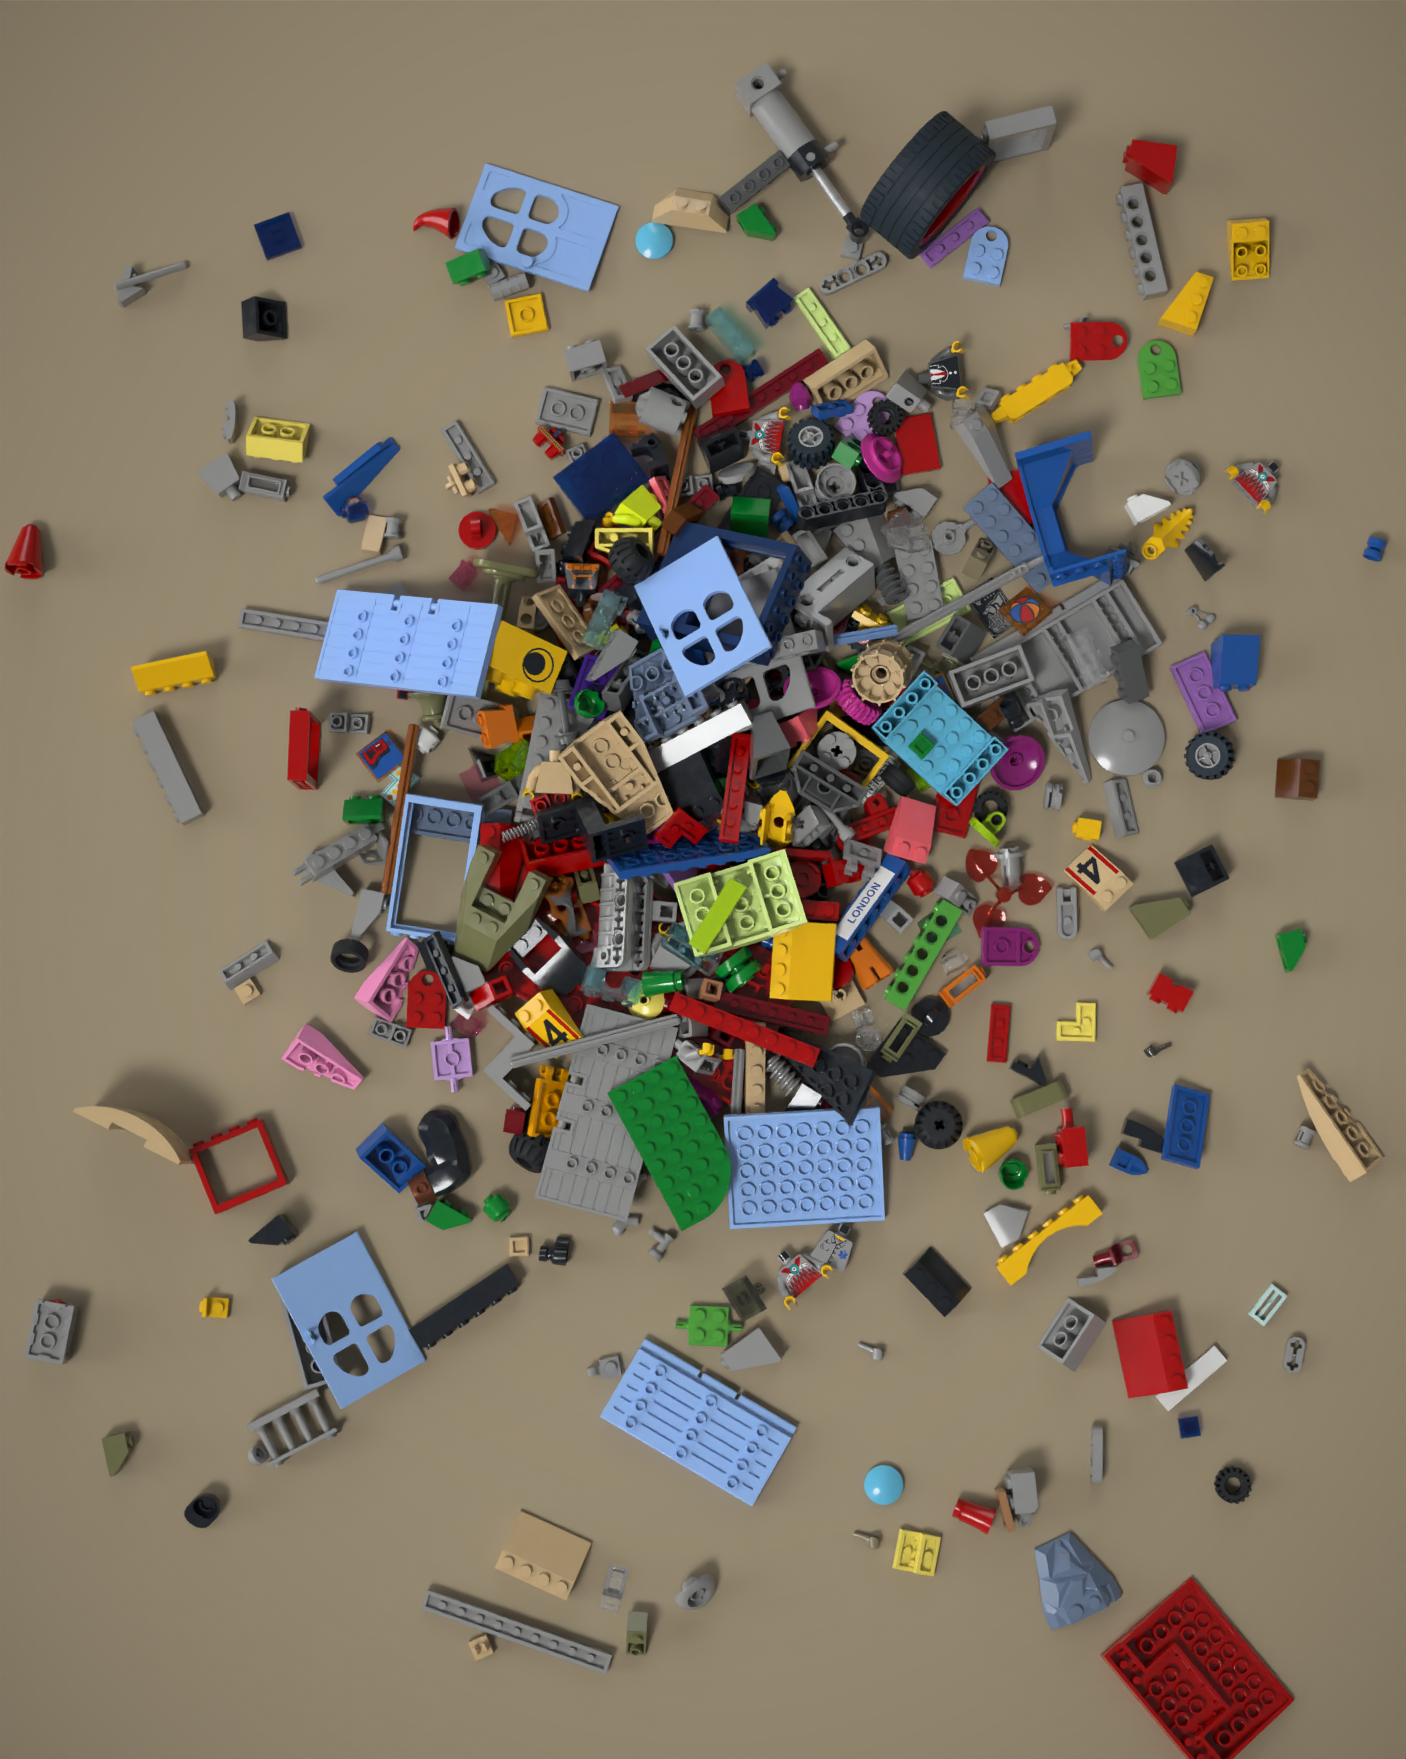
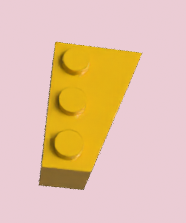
[1157,272,1214,336]

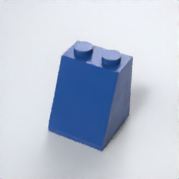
[1211,635,1260,692]

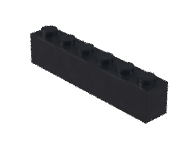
[408,1264,520,1350]

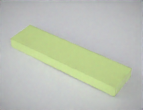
[793,287,851,359]

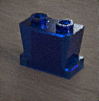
[746,278,794,329]

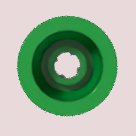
[642,970,686,998]

